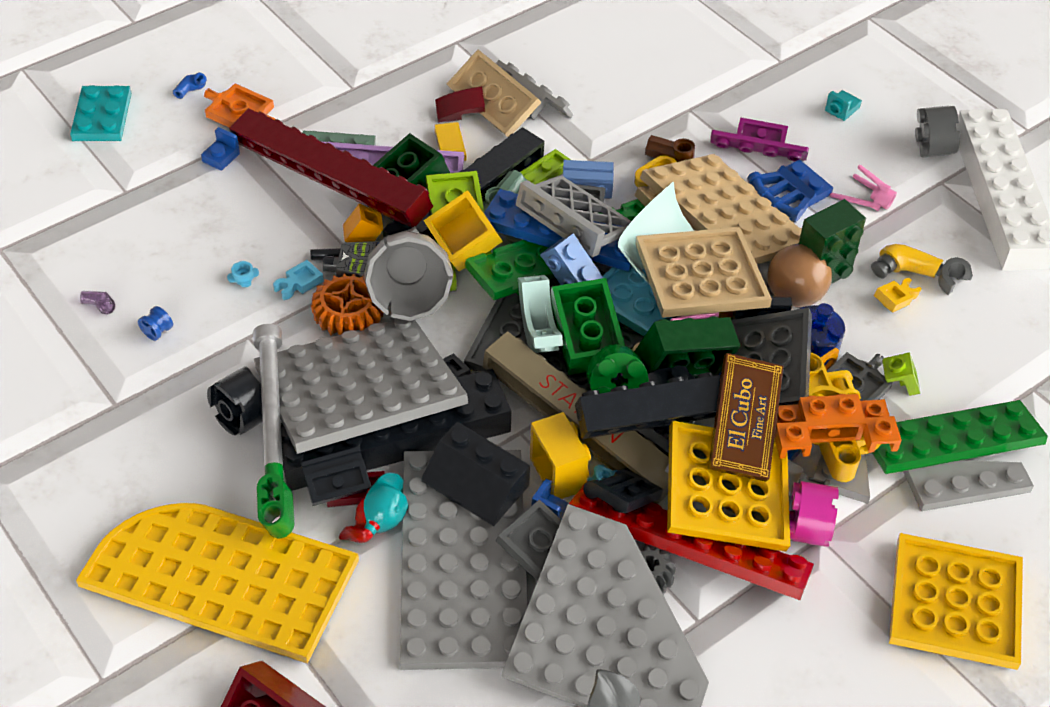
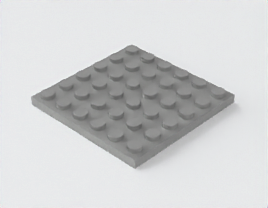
[254,318,468,454]

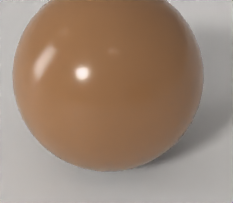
[767,244,832,307]

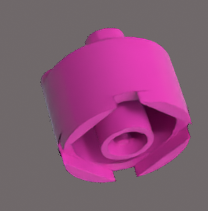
[789,481,839,547]

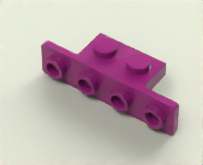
[710,117,809,162]

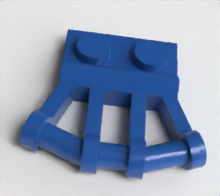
[747,159,834,223]

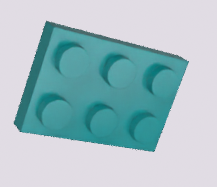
[70,85,132,141]

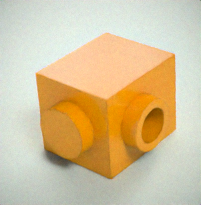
[343,203,384,242]

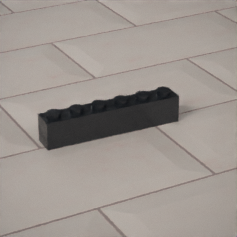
[575,372,721,439]

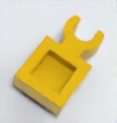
[874,278,922,313]

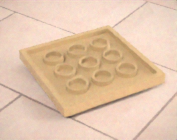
[635,227,772,318]

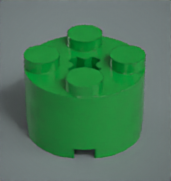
[587,344,648,394]

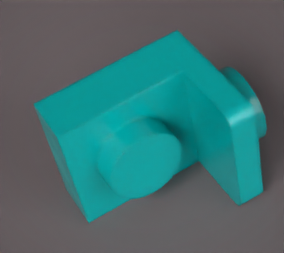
[825,90,862,121]

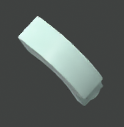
[518,275,563,353]

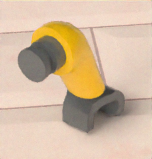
[871,244,973,295]

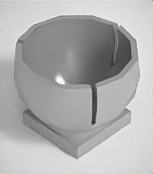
[363,226,453,321]

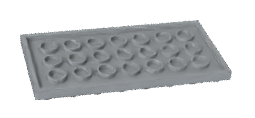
[400,450,528,670]

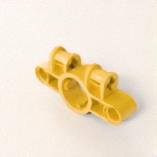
[809,353,881,482]

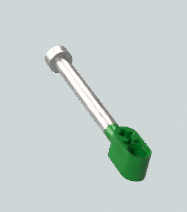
[253,324,294,539]

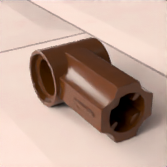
[645,135,695,162]

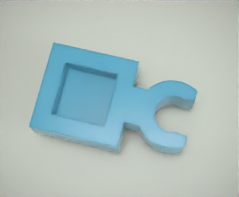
[273,260,324,300]

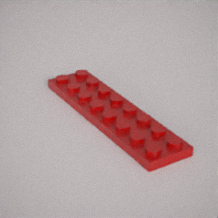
[569,481,814,600]

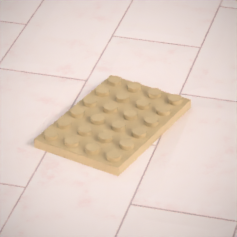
[640,154,802,264]

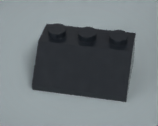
[421,421,530,526]

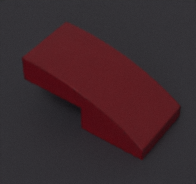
[435,86,485,123]

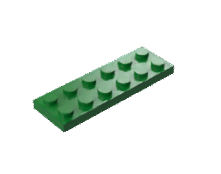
[872,400,1048,474]

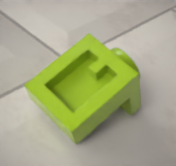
[882,352,921,396]

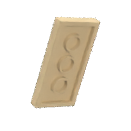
[447,49,541,137]

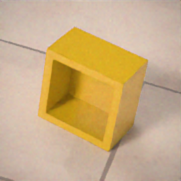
[423,190,503,272]
[530,412,591,499]

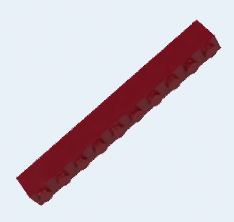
[229,108,434,228]

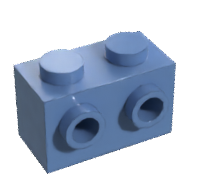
[540,233,603,285]

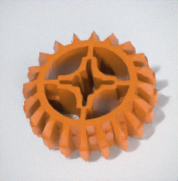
[311,273,384,336]

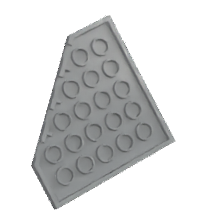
[502,504,709,707]

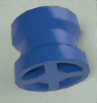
[138,306,173,341]

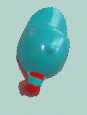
[339,473,408,543]

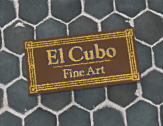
[708,353,784,482]

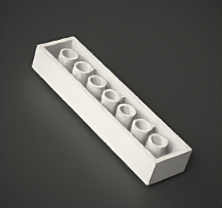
[956,109,1050,271]

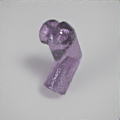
[80,291,116,315]

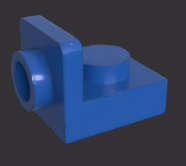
[201,127,240,171]

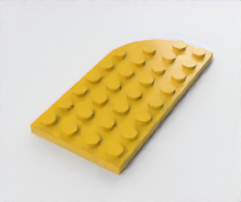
[76,503,359,664]

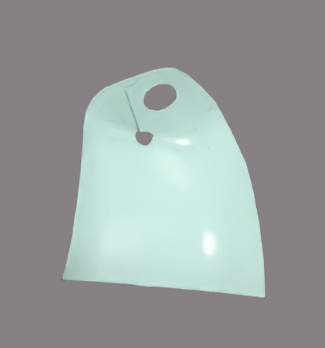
[618,182,694,284]

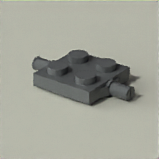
[827,352,893,401]

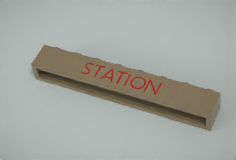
[482,331,669,504]

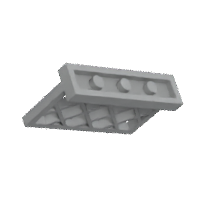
[516,175,632,257]

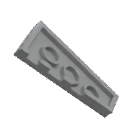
[903,460,1034,511]

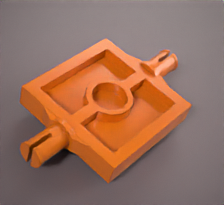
[204,83,275,128]

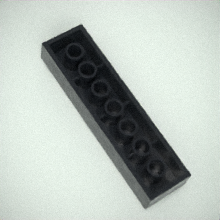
[281,368,512,491]

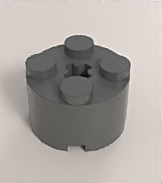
[915,106,960,157]

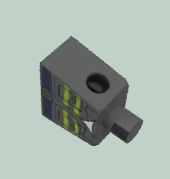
[323,241,380,278]

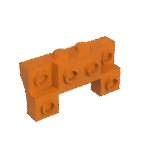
[775,394,902,459]

